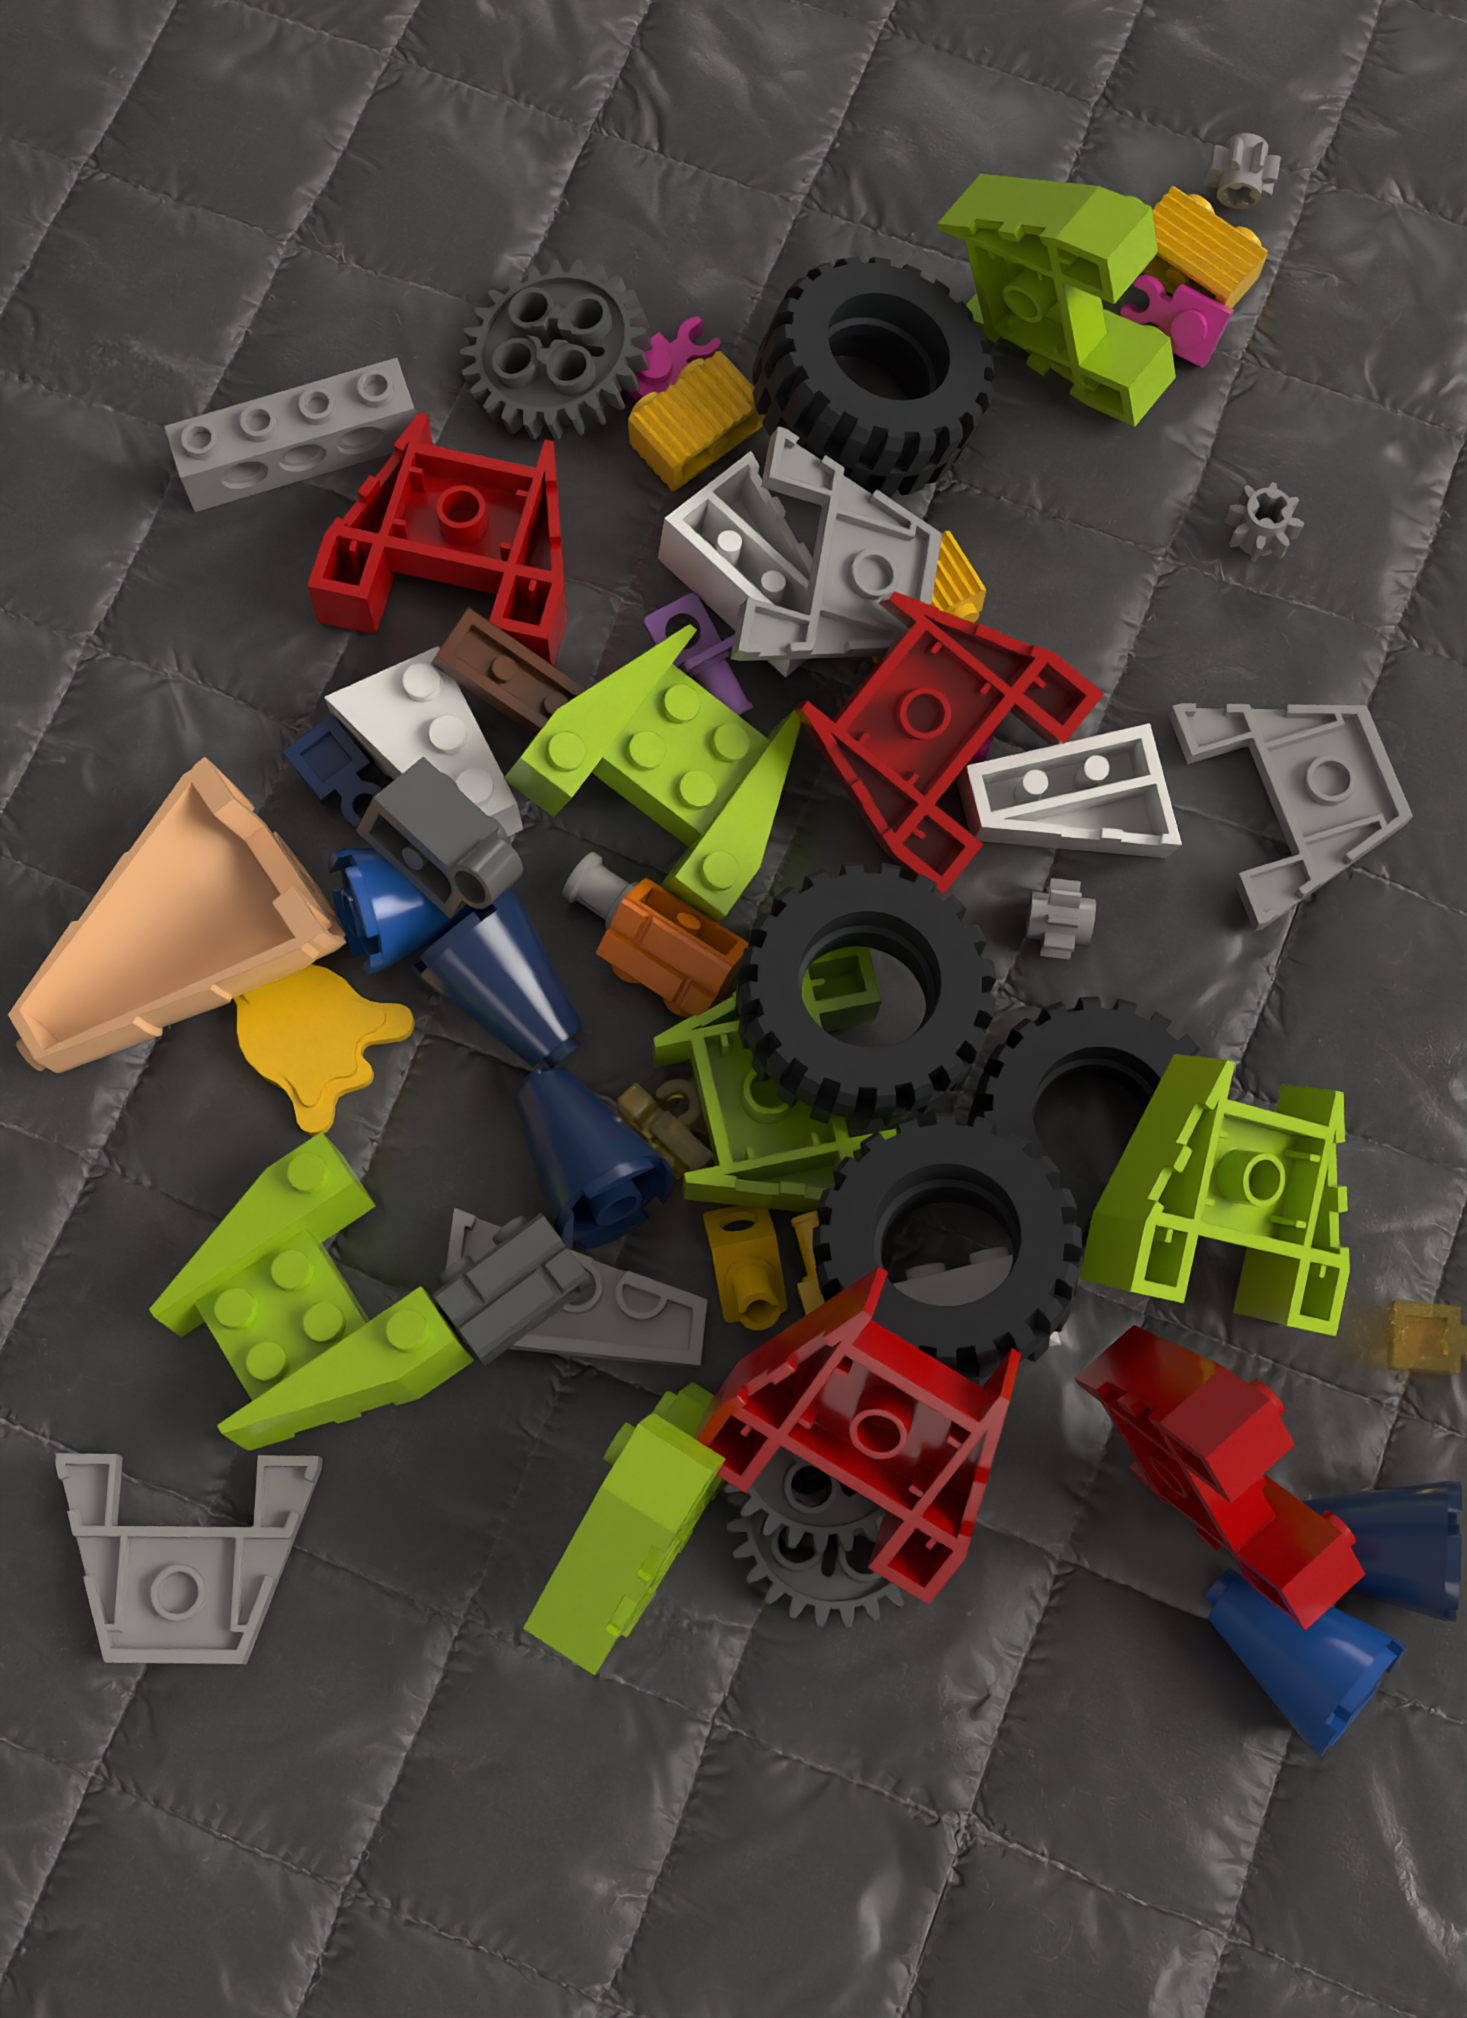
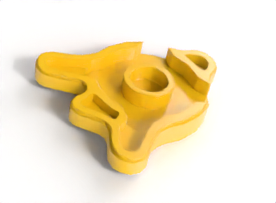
[233,964,415,1136]

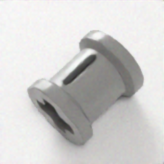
[562,852,639,929]

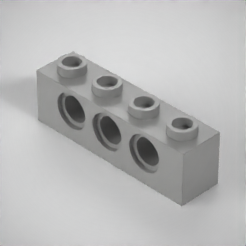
[164,358,416,512]

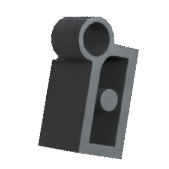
[356,756,523,919]

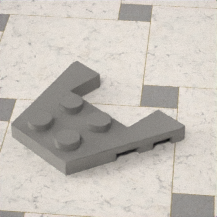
[731,426,942,661]
[1168,703,1413,932]
[55,1453,322,1664]

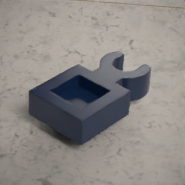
[282,714,383,830]

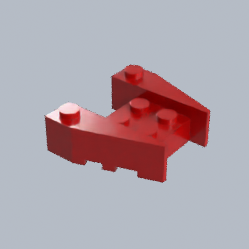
[307,413,568,666]
[794,592,1104,894]
[693,1266,1021,1605]
[1074,1325,1365,1631]

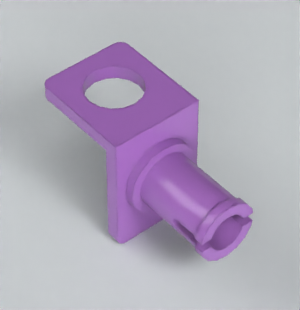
[643,593,753,716]

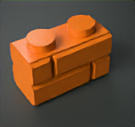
[596,878,749,1018]

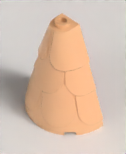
[8,757,346,1073]

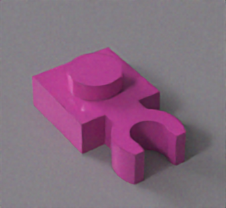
[1120,275,1234,368]
[627,316,722,402]

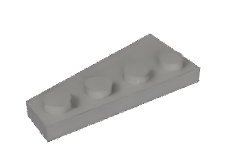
[442,1208,708,1369]

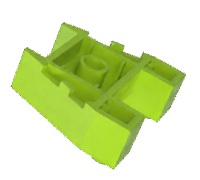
[937,174,1176,427]
[503,624,801,922]
[652,947,897,1213]
[1079,1054,1350,1336]
[149,1131,475,1451]
[523,1382,725,1676]

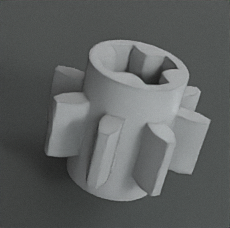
[1205,133,1281,209]
[1224,482,1304,562]
[1025,878,1096,960]

